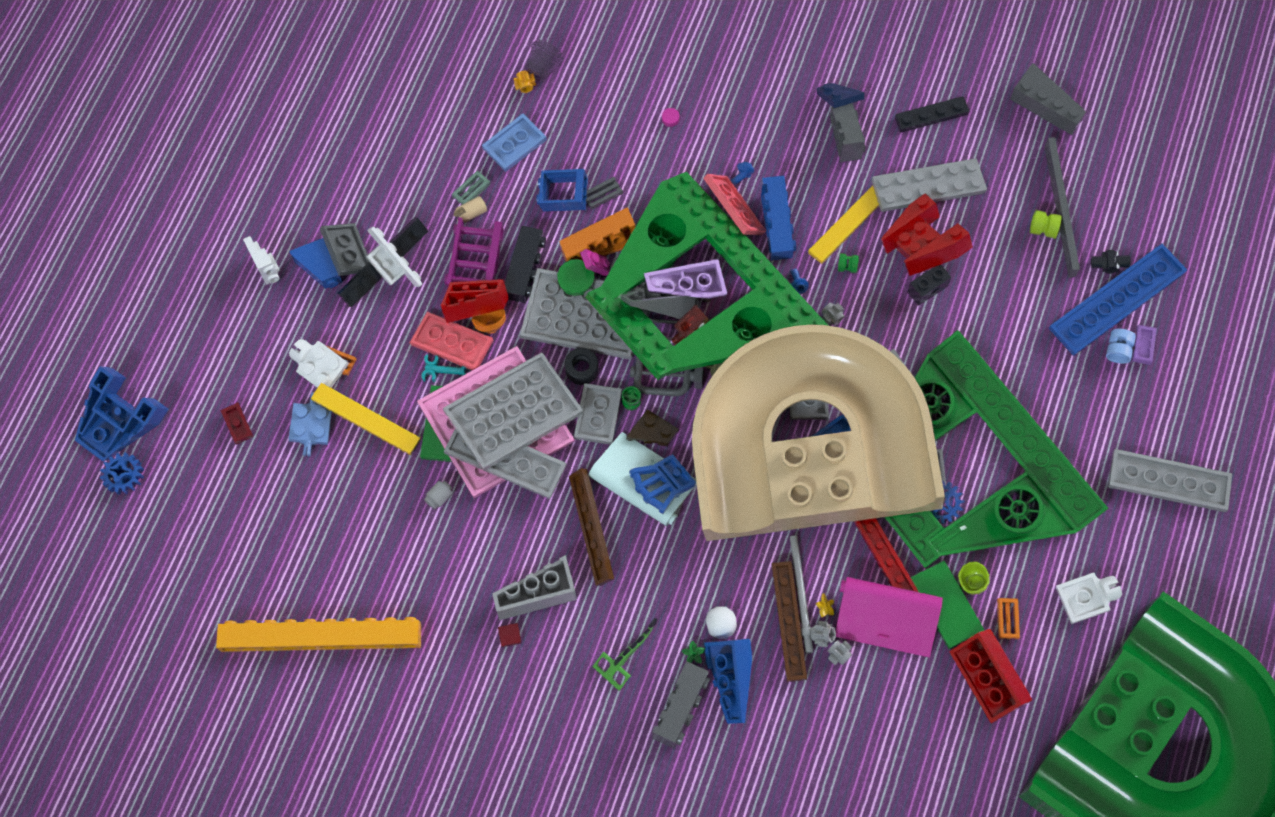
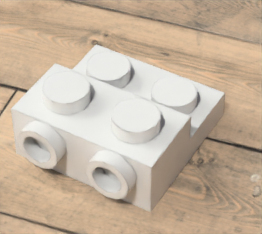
[243,236,280,285]

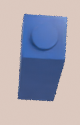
[289,238,342,289]

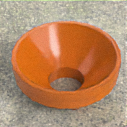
[472,309,506,334]

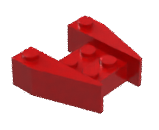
[881,193,973,276]

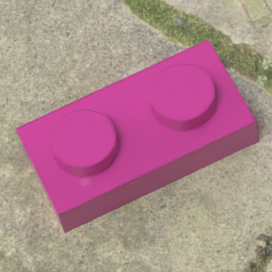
[580,249,610,276]

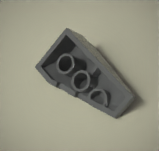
[621,288,696,319]

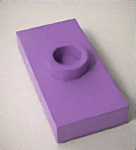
[1132,325,1157,365]

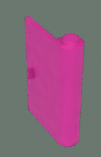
[835,577,943,658]

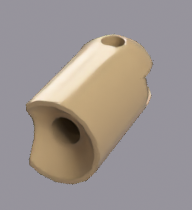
[454,196,487,223]

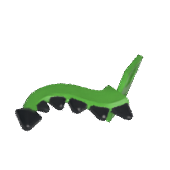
[593,618,658,691]

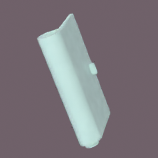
[589,432,697,526]

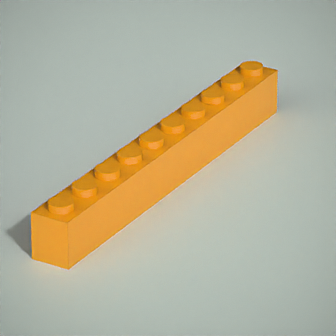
[216,617,422,652]

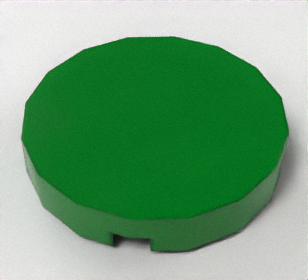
[557,259,595,296]

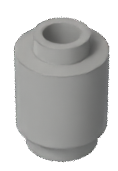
[424,481,452,510]

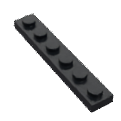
[337,217,429,307]

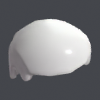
[706,607,737,639]

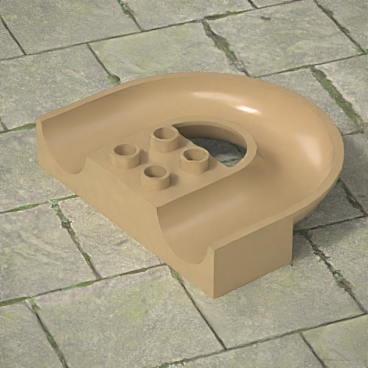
[692,325,945,541]

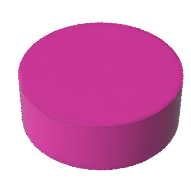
[662,108,680,127]

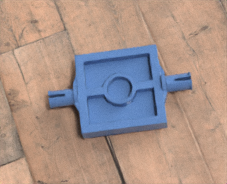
[289,392,332,456]

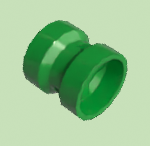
[838,253,859,273]
[622,386,641,411]

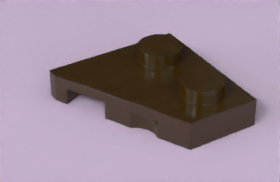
[626,409,679,447]

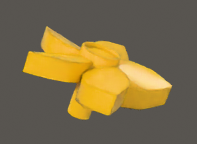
[815,593,835,617]

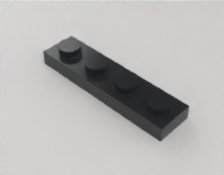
[895,96,969,133]

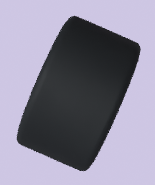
[564,348,599,385]

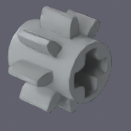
[821,303,845,326]
[811,621,836,647]
[828,640,853,665]

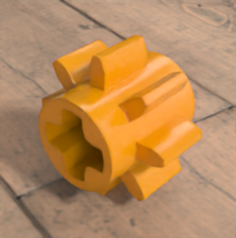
[513,70,536,93]

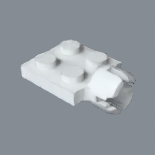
[289,339,349,388]
[1056,573,1122,624]

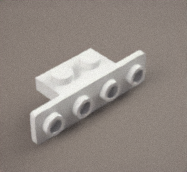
[366,227,422,287]

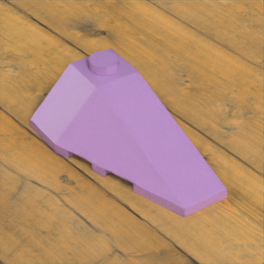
[644,259,727,299]

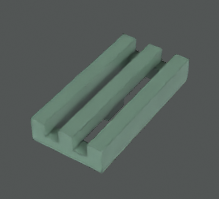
[452,171,491,204]

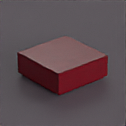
[498,623,522,648]

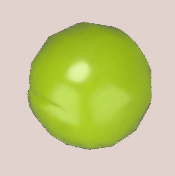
[958,562,990,595]

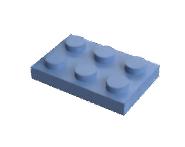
[482,114,547,172]

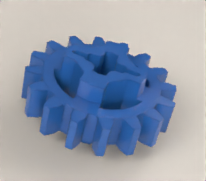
[100,452,144,495]
[931,481,965,524]

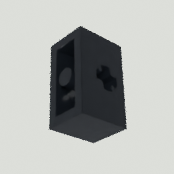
[907,265,951,306]

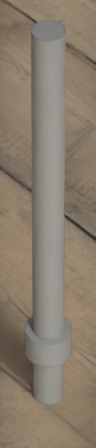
[790,536,813,653]

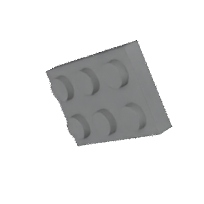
[574,383,622,445]

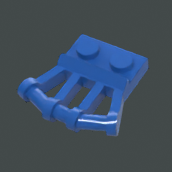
[629,454,696,514]

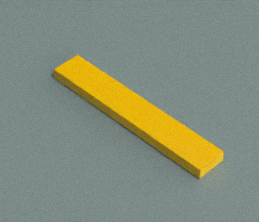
[808,185,879,264]
[311,383,420,456]

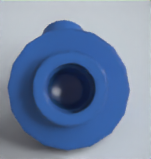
[731,162,755,185]
[790,268,809,294]

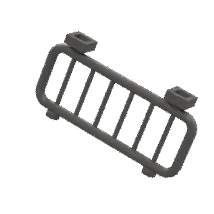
[630,267,711,396]

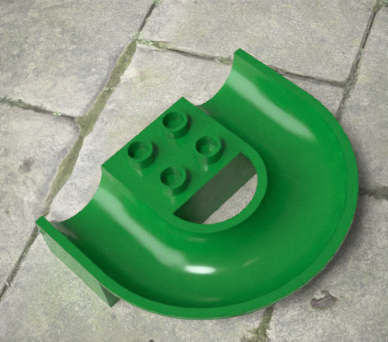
[1018,591,1275,817]

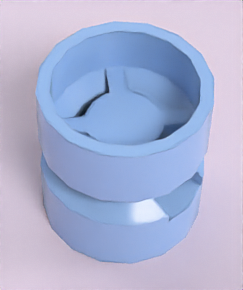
[1106,329,1136,364]

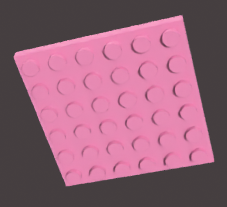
[417,346,575,498]

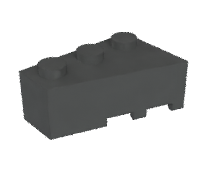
[830,103,865,162]

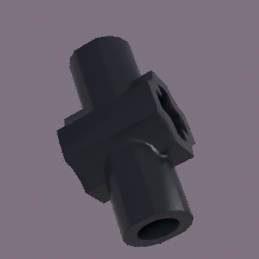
[1091,250,1131,274]

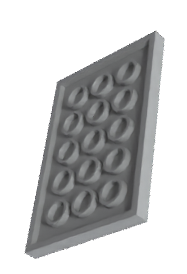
[520,268,644,360]
[443,353,583,471]

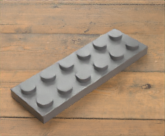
[871,158,987,212]
[444,429,567,499]
[1108,449,1232,512]

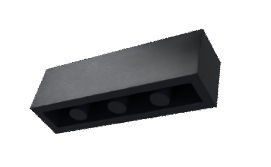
[505,226,546,303]

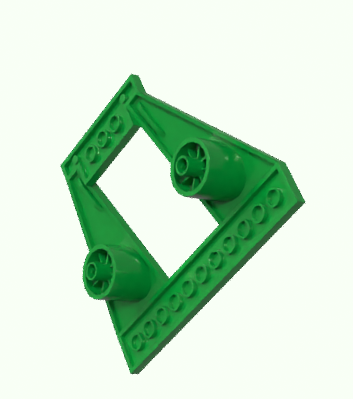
[585,171,829,380]
[885,330,1109,568]

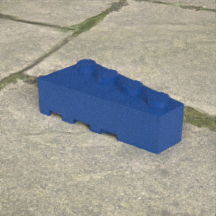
[761,175,796,261]

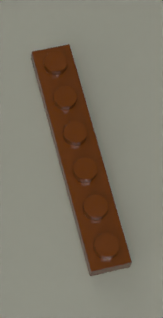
[569,468,614,586]
[771,561,807,682]

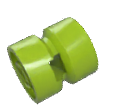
[1029,210,1062,239]

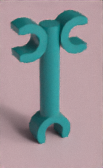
[421,354,470,383]

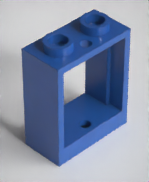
[536,169,588,212]

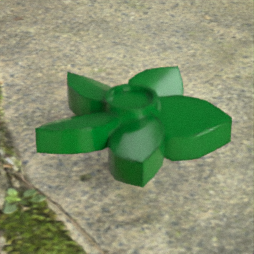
[681,641,705,663]

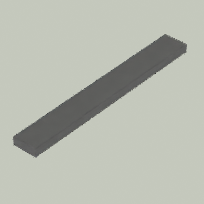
[1044,137,1080,278]

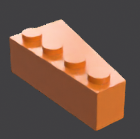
[559,207,635,262]

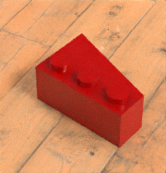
[441,279,509,323]

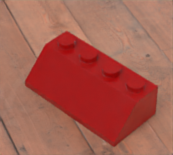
[949,629,1033,723]

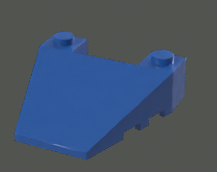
[75,366,168,462]

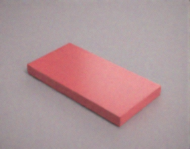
[703,174,766,235]
[409,311,494,370]

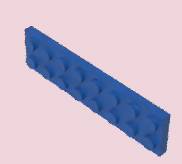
[1048,243,1188,356]

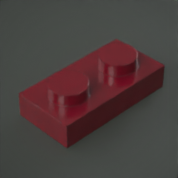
[220,402,254,445]

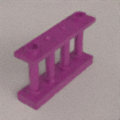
[444,217,504,287]

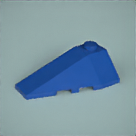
[704,639,752,724]

